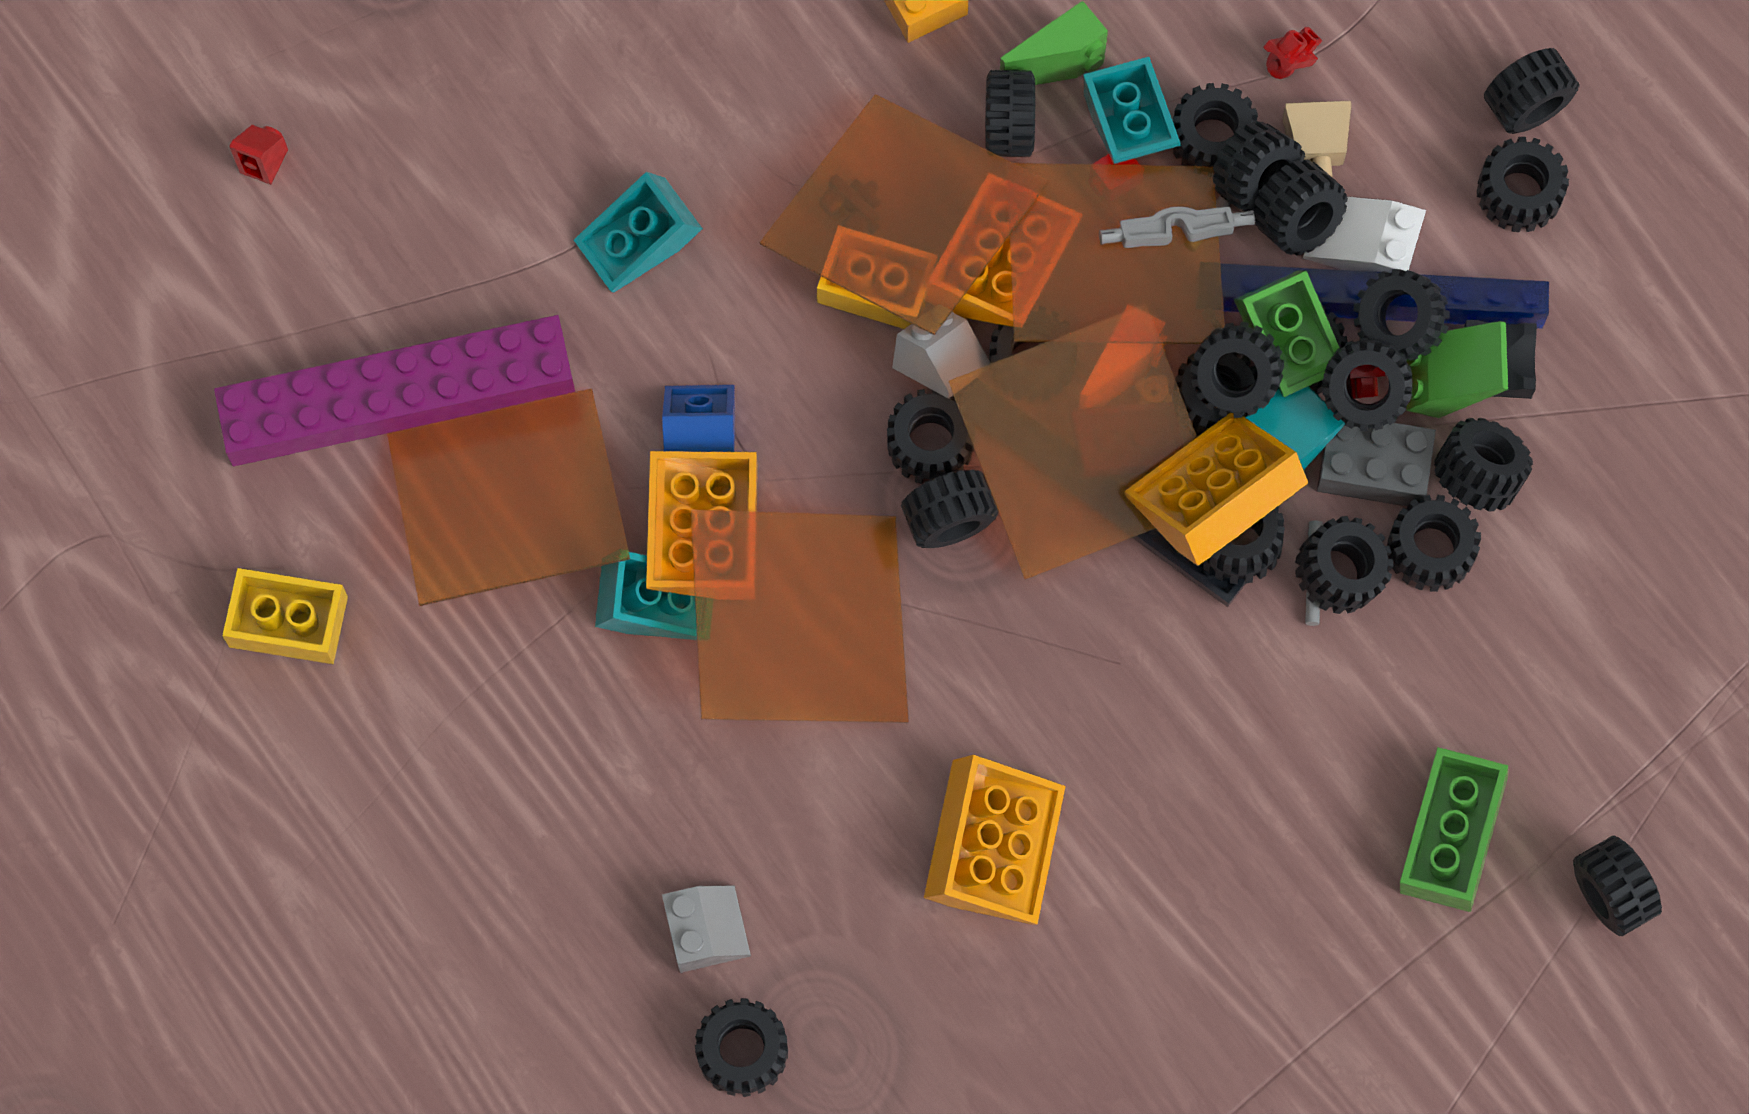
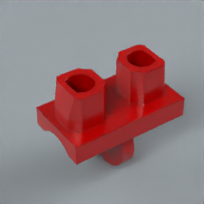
[1263,27,1322,79]
[1347,365,1385,399]

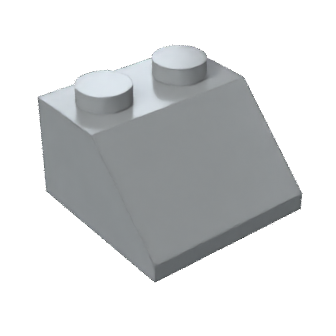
[892,305,990,399]
[662,886,751,973]

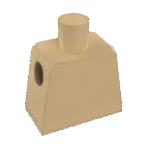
[1282,101,1351,177]

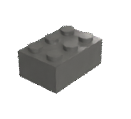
[1317,423,1436,506]

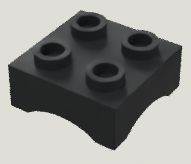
[1464,320,1537,399]

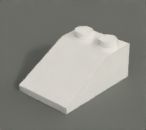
[1303,197,1426,280]

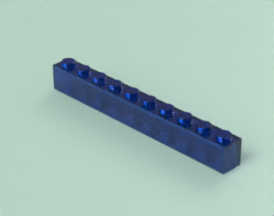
[1195,262,1549,329]

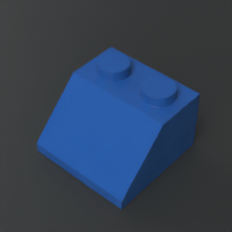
[662,385,735,452]

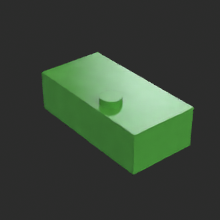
[1400,747,1509,912]

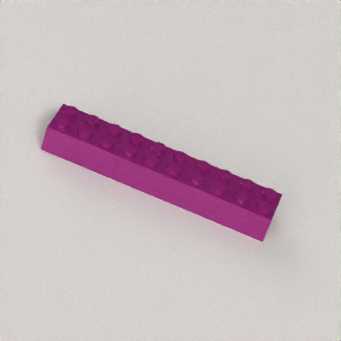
[214,315,576,467]

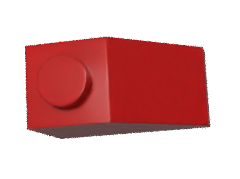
[229,125,288,185]

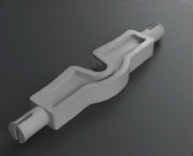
[1099,207,1255,248]

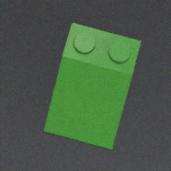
[1000,1,1108,85]
[1234,271,1339,397]
[1406,321,1508,418]

